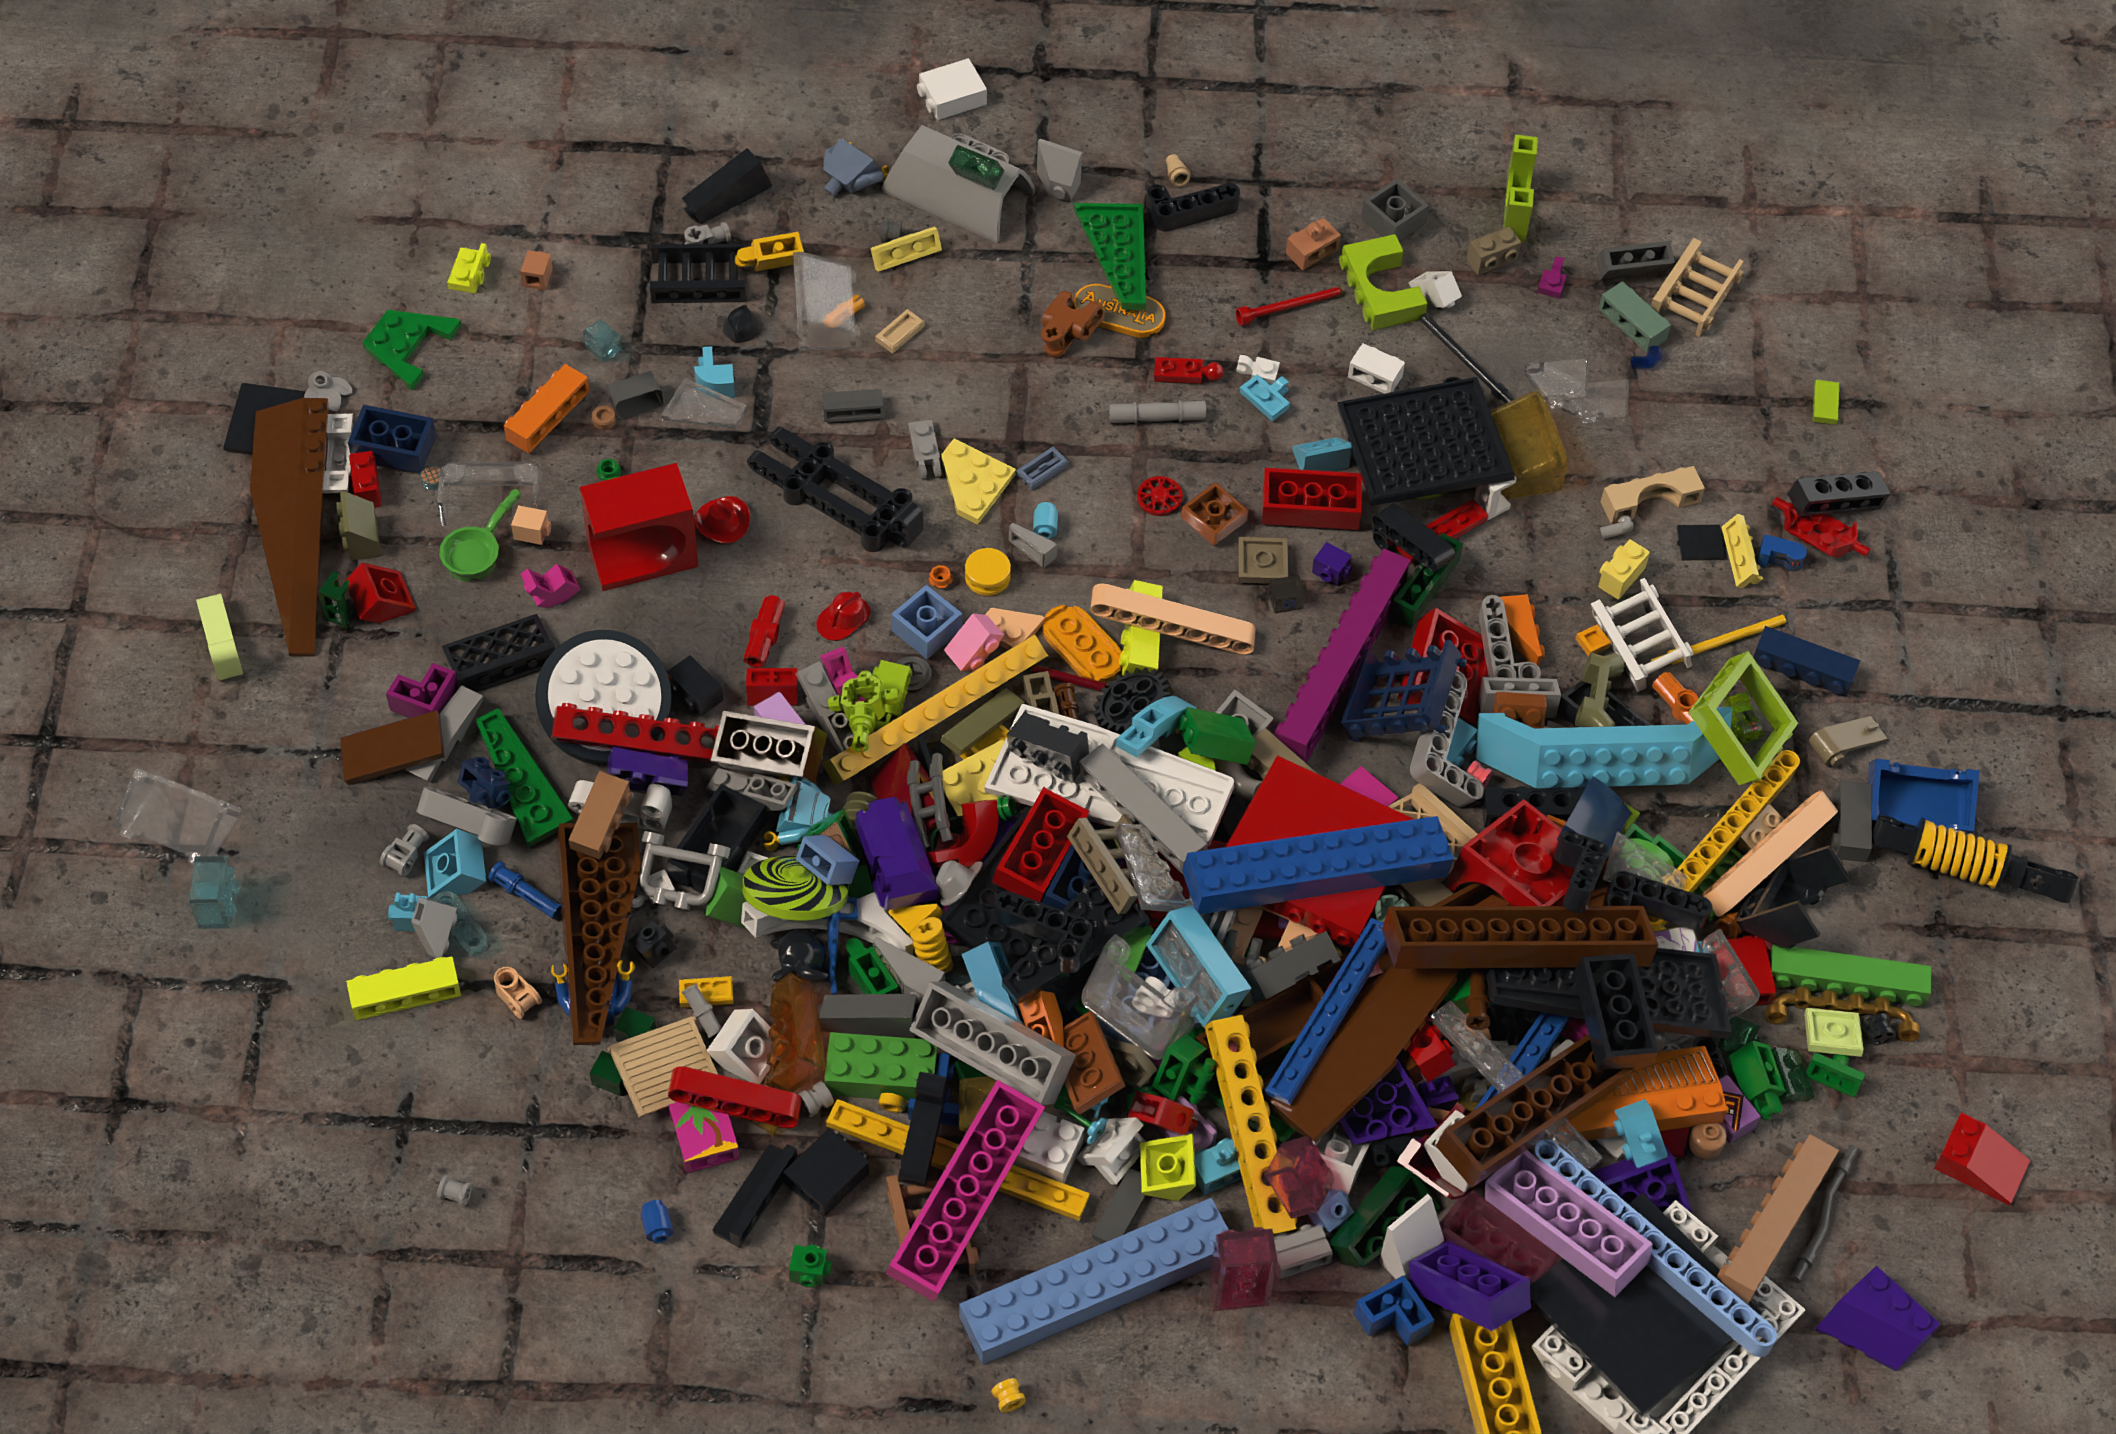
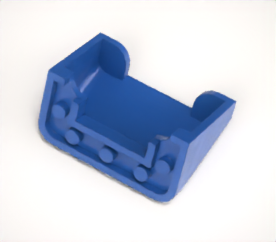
[1868,759,1980,835]

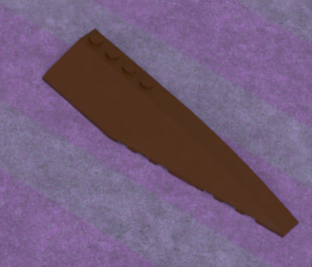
[250,398,330,656]
[1262,895,1510,1143]

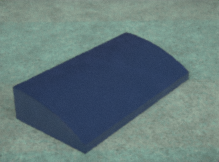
[1556,776,1631,863]

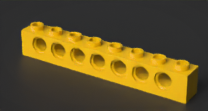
[1204,1015,1297,1239]

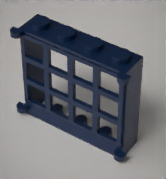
[1341,640,1467,742]

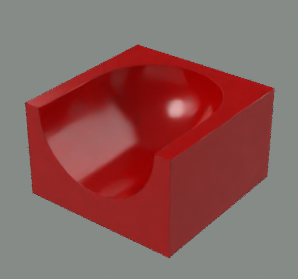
[580,463,699,591]

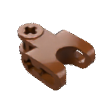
[1041,290,1105,357]

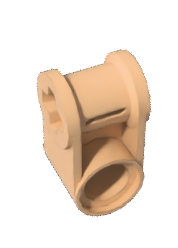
[494,967,542,1019]

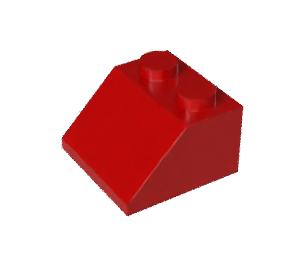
[345,562,416,623]

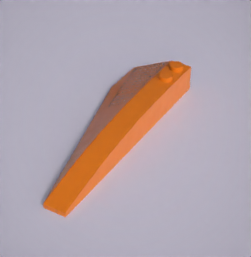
[1535,1046,1727,1146]

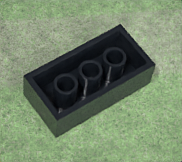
[1574,953,1659,1071]

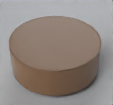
[592,406,617,430]

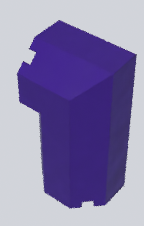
[855,797,939,910]

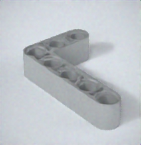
[1410,671,1484,807]

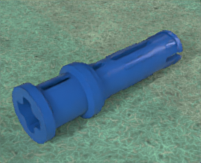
[488,861,562,920]

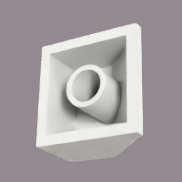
[706,1009,787,1084]

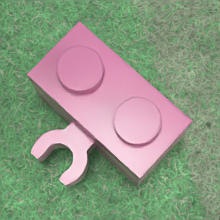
[944,614,1005,672]

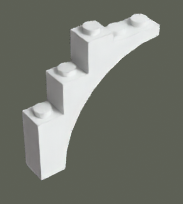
[741,892,914,955]

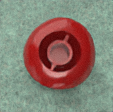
[694,496,750,543]

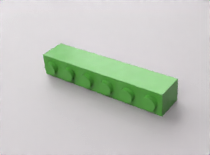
[1768,945,1931,1007]

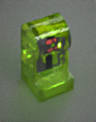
[1723,691,1763,743]

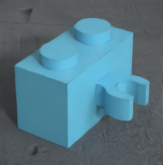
[1613,1099,1668,1168]
[1194,1138,1242,1196]

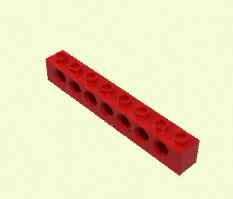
[551,703,719,764]

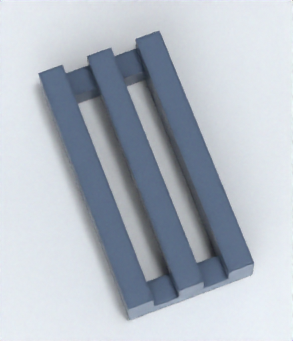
[1016,447,1069,491]

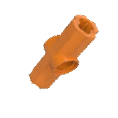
[1652,672,1698,724]

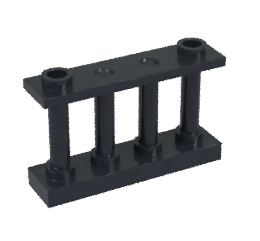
[650,243,746,303]

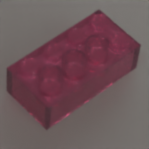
[1439,1191,1558,1285]
[1209,1227,1278,1311]

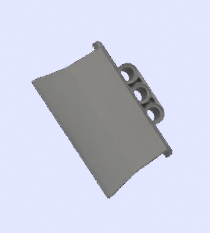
[882,125,1035,243]

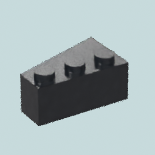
[1006,712,1089,783]

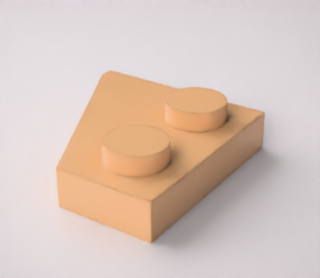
[985,608,1045,650]

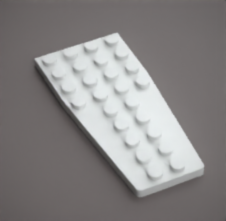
[984,704,1234,847]

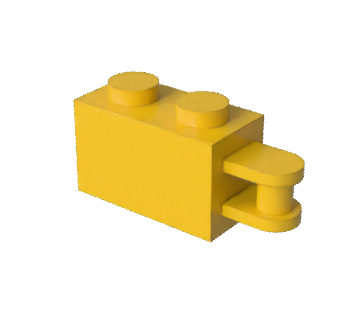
[735,232,804,272]

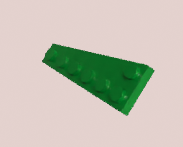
[476,708,574,847]

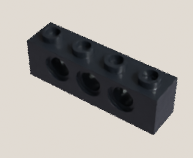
[1788,471,1891,517]
[1481,786,1585,828]

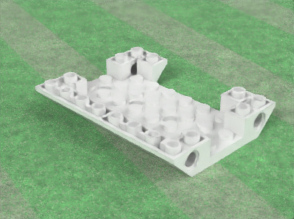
[1532,1200,1805,1434]

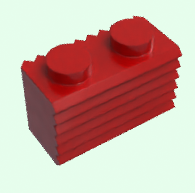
[349,451,382,508]

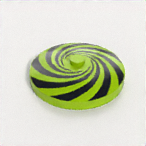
[742,856,849,921]

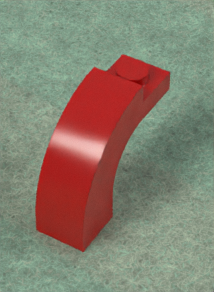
[925,799,999,868]

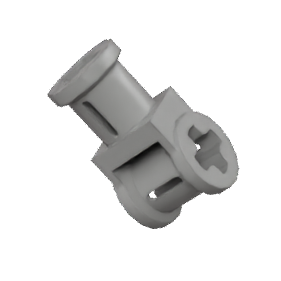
[684,222,731,244]
[380,824,429,877]

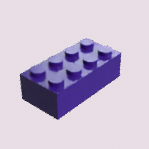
[1409,1241,1531,1331]

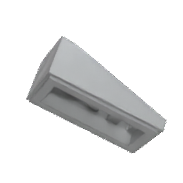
[1009,523,1058,568]

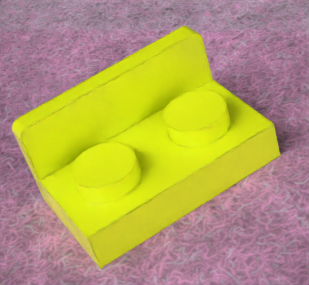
[447,243,491,294]

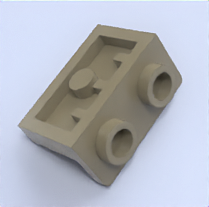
[1108,1039,1157,1088]

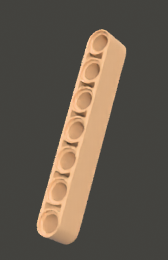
[1090,583,1256,655]
[1702,790,1838,917]

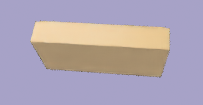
[875,309,925,354]

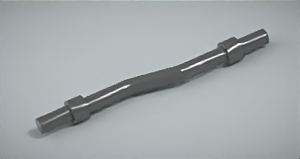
[1790,1145,1859,1283]

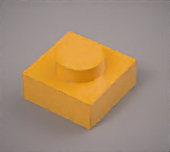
[1576,624,1611,657]

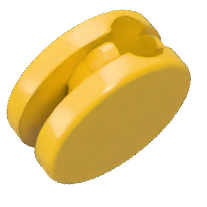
[965,548,1011,596]

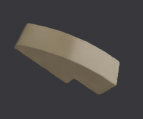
[1022,671,1059,714]

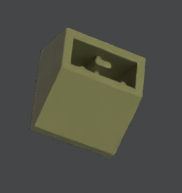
[337,491,381,561]

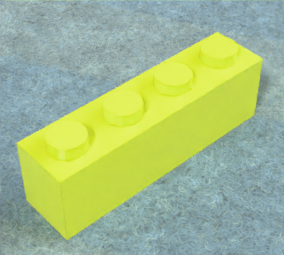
[1119,580,1163,676]
[346,956,461,1021]

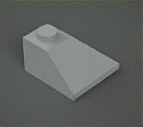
[1037,139,1082,202]

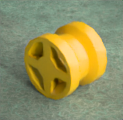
[992,1378,1026,1413]

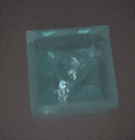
[189,856,239,929]

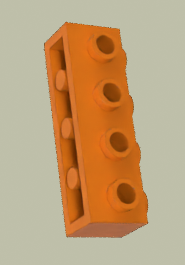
[504,364,590,454]

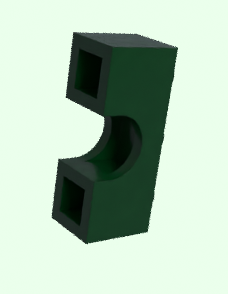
[590,1007,656,1096]

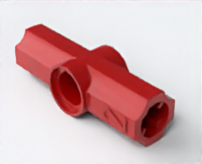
[743,595,785,668]

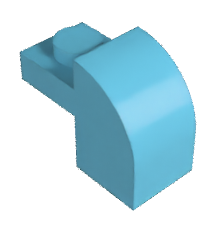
[694,346,735,399]

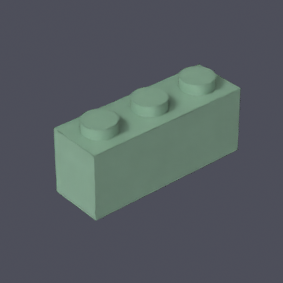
[1598,281,1671,353]

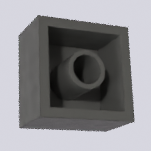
[1361,178,1429,241]

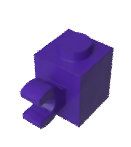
[1417,1076,1459,1111]

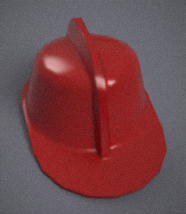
[816,591,871,641]

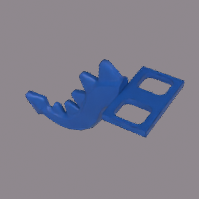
[821,897,858,995]

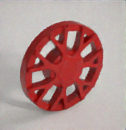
[1137,476,1183,516]

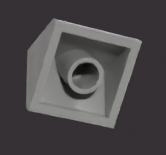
[1215,690,1275,738]

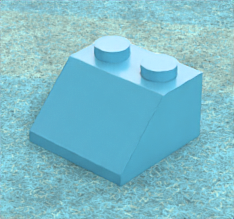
[424,829,486,899]

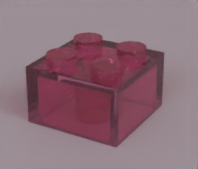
[1265,1135,1335,1219]

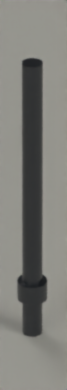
[1420,313,1519,410]

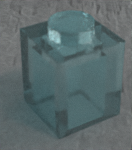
[583,319,621,363]

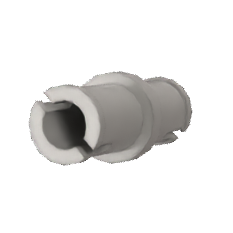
[682,983,722,1038]

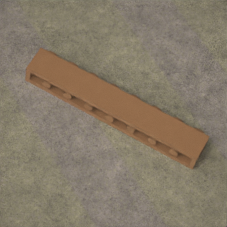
[1716,1134,1839,1305]

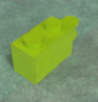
[865,660,913,732]

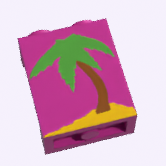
[669,1102,739,1174]

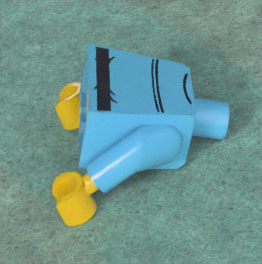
[763,778,833,851]

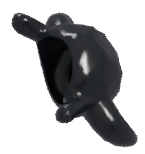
[770,928,828,982]

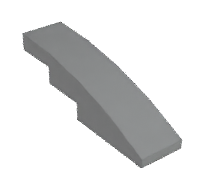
[405,685,484,783]

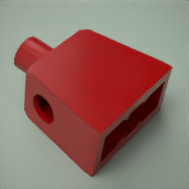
[1128,1091,1198,1136]

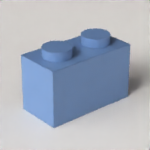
[796,835,859,885]

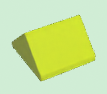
[1140,1134,1196,1201]

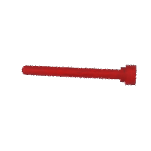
[1235,287,1342,326]

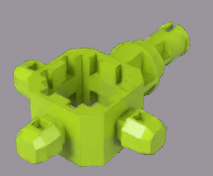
[828,670,900,752]

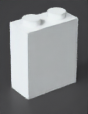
[917,58,987,120]

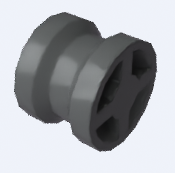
[881,219,902,243]

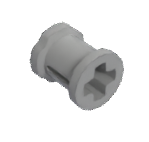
[437,1175,473,1206]

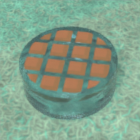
[420,465,445,490]

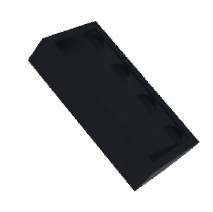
[1557,680,1653,727]

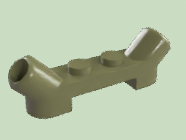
[1575,652,1625,727]

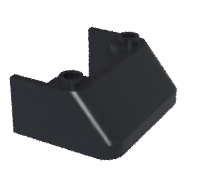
[1735,845,1850,949]

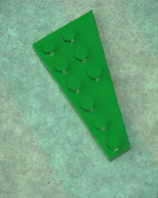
[1074,203,1146,310]

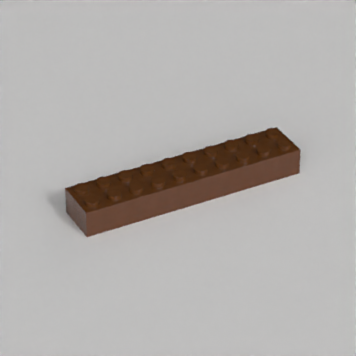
[1382,906,1659,969]

